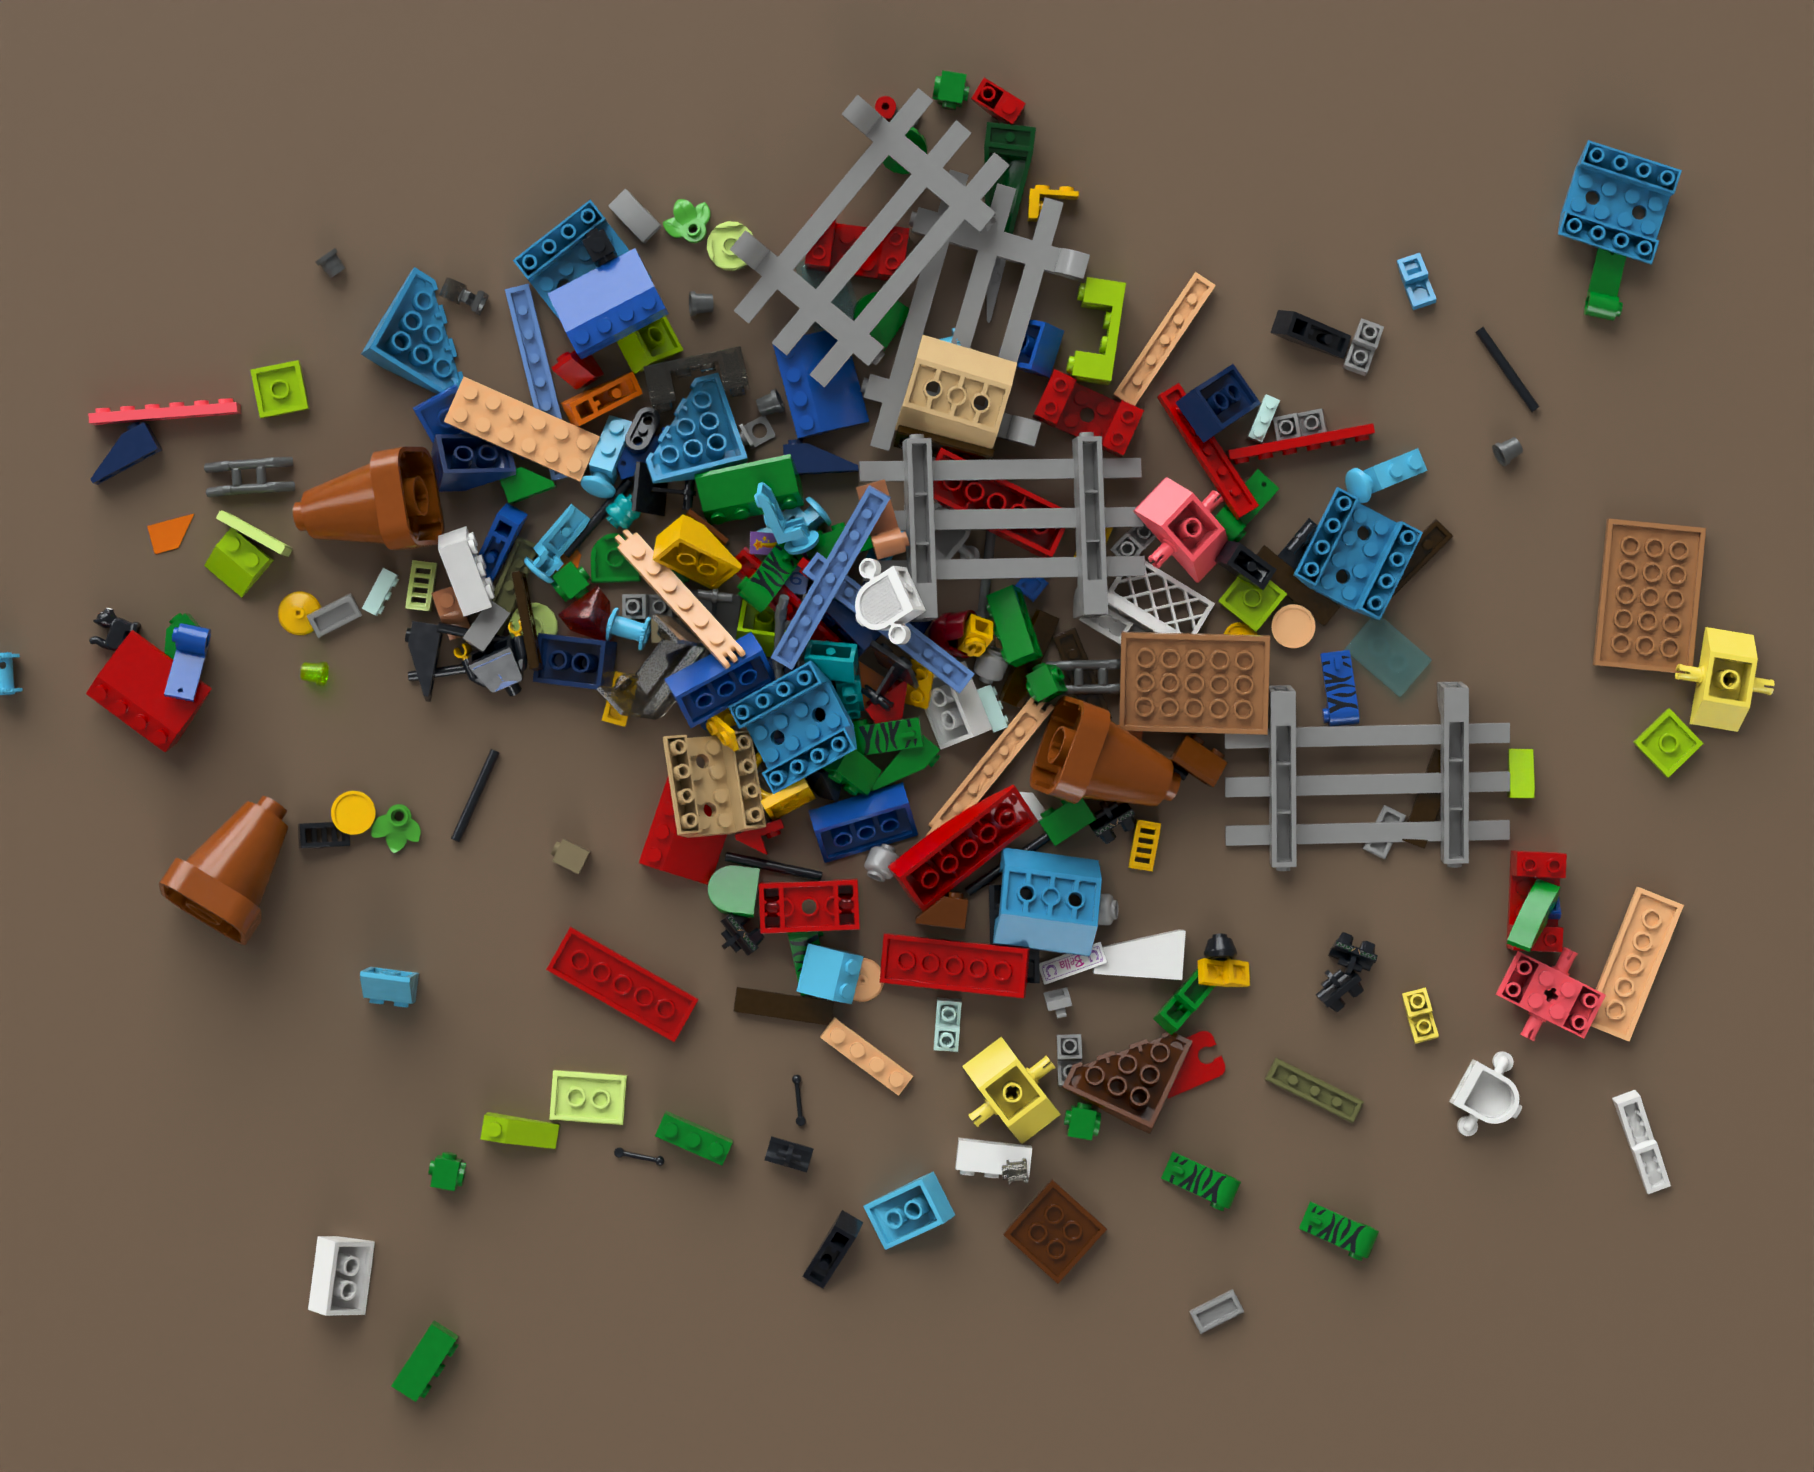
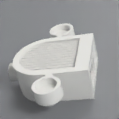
[855,558,926,645]
[1449,1051,1522,1136]

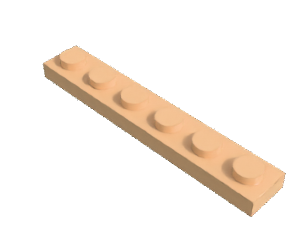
[1113,272,1216,406]

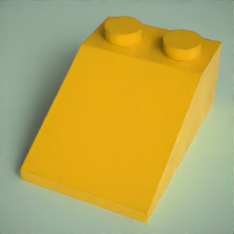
[652,514,742,590]

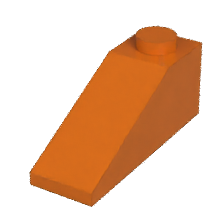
[561,371,643,426]

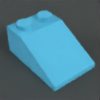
[360,967,419,1007]
[863,1171,955,1250]

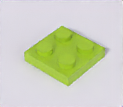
[250,360,310,419]
[1218,577,1287,633]
[1633,708,1704,778]

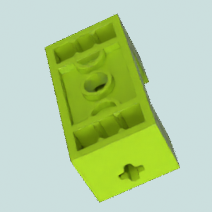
[1066,277,1126,385]

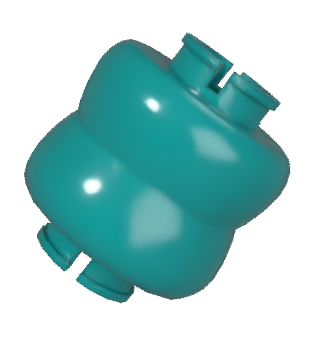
[605,494,641,529]

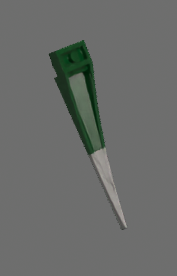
[984,122,1036,323]

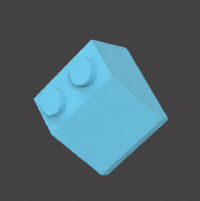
[796,943,864,1004]

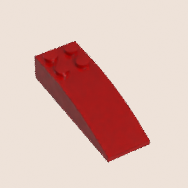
[933,448,1066,558]
[888,785,1038,912]

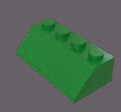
[694,454,804,525]

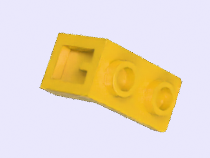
[1028,185,1079,222]
[905,658,934,709]
[706,708,739,752]

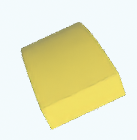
[1402,987,1439,1044]

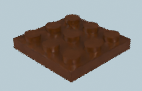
[1003,1179,1107,1284]

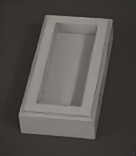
[307,593,362,638]
[1362,805,1406,859]
[1189,1289,1244,1334]

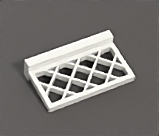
[1108,561,1215,634]

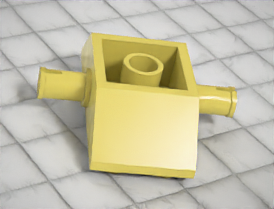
[1675,627,1775,732]
[962,1037,1061,1144]

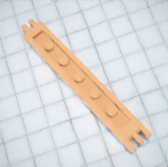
[614,529,746,669]
[926,697,1054,836]

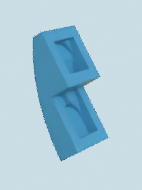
[1397,253,1437,310]

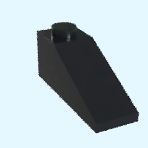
[1271,310,1351,359]
[405,621,443,702]
[802,1210,863,1289]

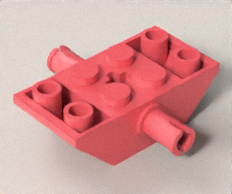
[1133,477,1228,583]
[1495,947,1606,1041]

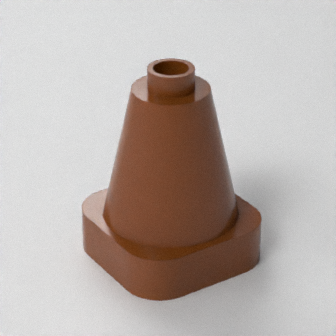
[293,446,444,550]
[1030,696,1181,806]
[159,796,288,945]

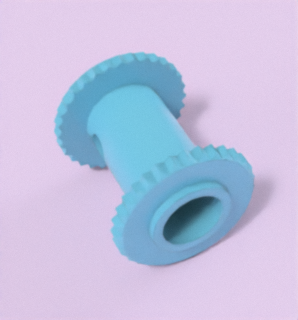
[606,608,651,650]
[0,652,23,695]

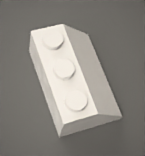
[924,661,992,750]
[308,1236,375,1316]

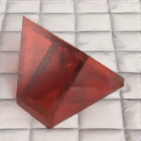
[558,586,611,641]

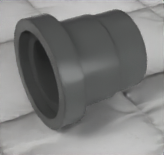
[315,248,345,278]
[689,291,714,316]
[756,389,785,417]
[1492,437,1523,466]

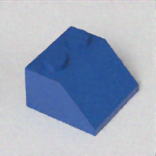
[998,319,1064,378]

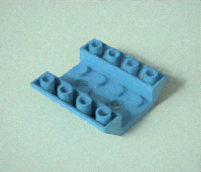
[1557,140,1682,265]
[513,199,652,320]
[1294,487,1423,620]
[728,661,857,794]
[993,847,1102,957]

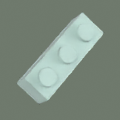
[1247,394,1280,444]
[362,568,399,616]
[977,684,1009,733]

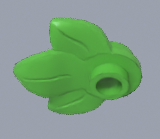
[663,199,711,243]
[371,804,421,853]

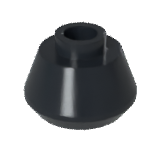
[1204,933,1237,961]

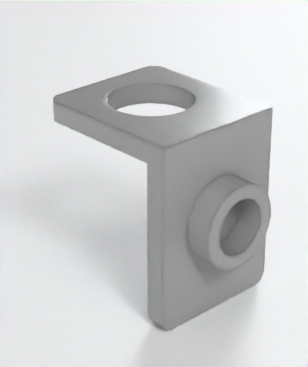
[739,416,775,449]

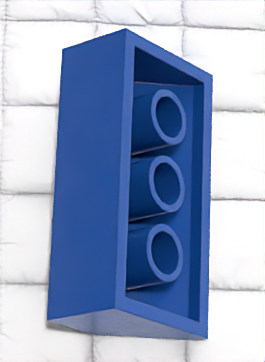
[665,632,775,728]
[808,782,918,863]

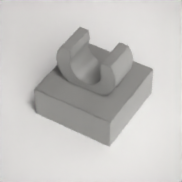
[1043,987,1072,1019]

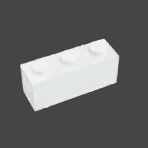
[955,1138,1032,1181]

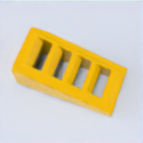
[1128,819,1161,872]

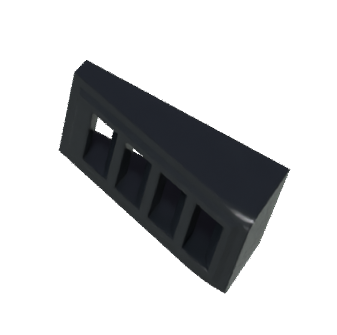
[298,822,350,849]

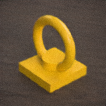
[755,752,816,821]

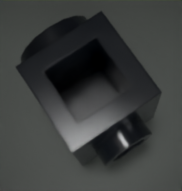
[582,228,617,267]

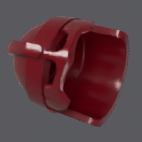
[929,610,977,658]

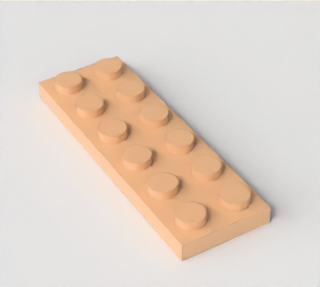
[444,377,600,482]
[1591,887,1684,1042]

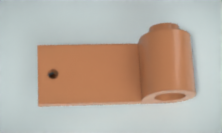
[856,479,910,560]

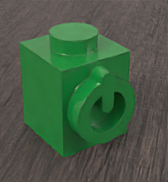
[932,70,970,110]
[551,561,591,602]
[1026,662,1068,702]
[1064,1102,1101,1140]
[428,1152,466,1191]

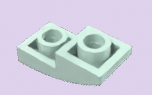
[934,997,962,1052]

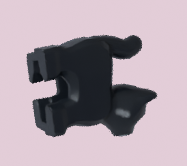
[89,608,141,651]

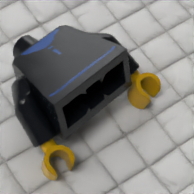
[454,620,528,696]

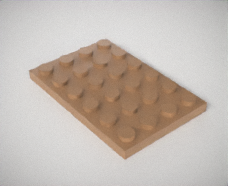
[1593,519,1706,674]
[1119,632,1270,735]

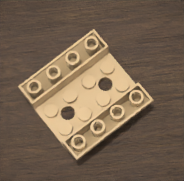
[895,335,1017,449]
[663,730,766,838]

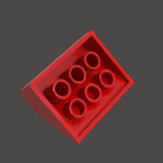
[86,630,212,753]
[639,776,727,885]

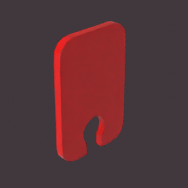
[1167,1030,1226,1098]

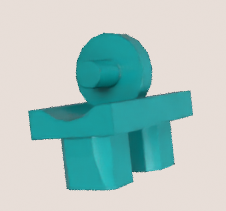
[835,675,865,720]

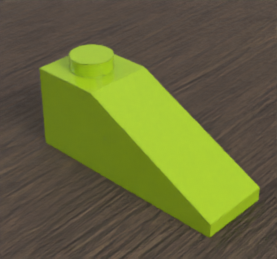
[480,1112,560,1149]

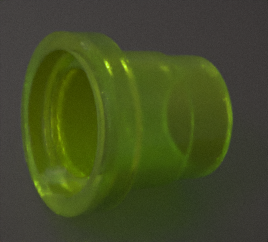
[300,661,329,686]

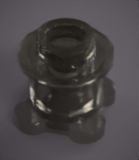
[1002,1158,1028,1185]

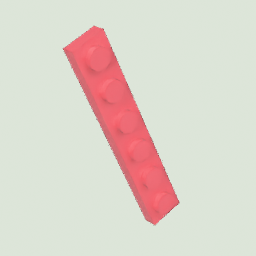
[88,398,241,425]

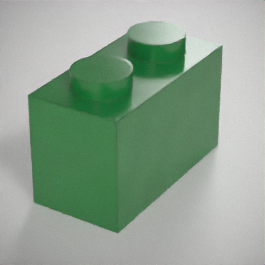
[823,750,882,796]
[1038,798,1096,846]

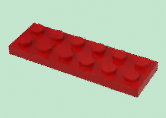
[546,927,699,1042]
[879,933,1030,998]

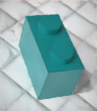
[804,640,859,682]

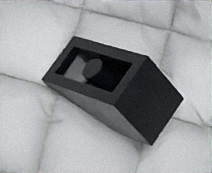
[1215,541,1277,590]

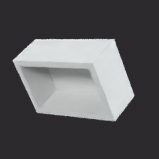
[438,526,495,616]

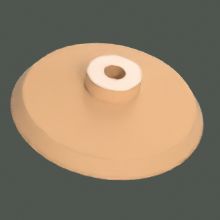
[1271,604,1316,648]
[853,958,884,1002]

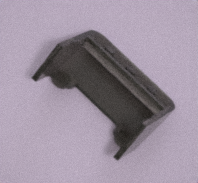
[597,614,711,720]

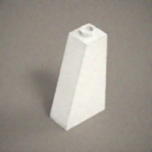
[1092,929,1186,980]

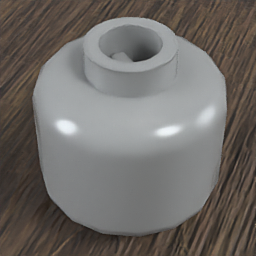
[973,646,1008,684]
[864,844,899,882]
[1098,893,1119,925]

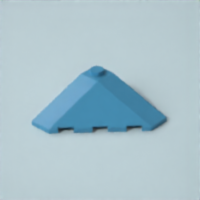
[361,267,463,394]
[646,373,748,483]

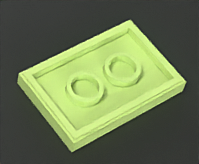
[216,510,293,557]
[549,1070,627,1125]

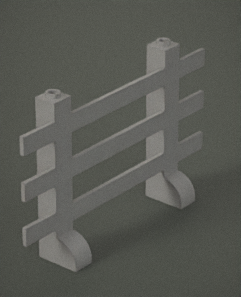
[730,88,1010,388]
[860,170,1090,460]
[859,432,1145,622]
[1224,682,1510,871]

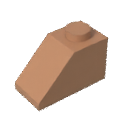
[431,586,471,641]

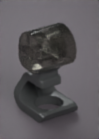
[439,277,489,315]

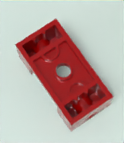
[805,215,910,281]
[1032,369,1144,458]
[1506,850,1567,952]
[759,878,860,933]

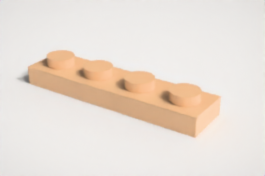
[820,1017,913,1096]

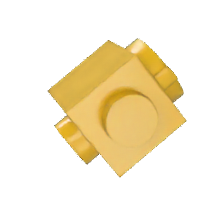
[957,614,993,657]

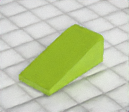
[1507,749,1535,798]

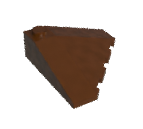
[1062,1032,1193,1134]

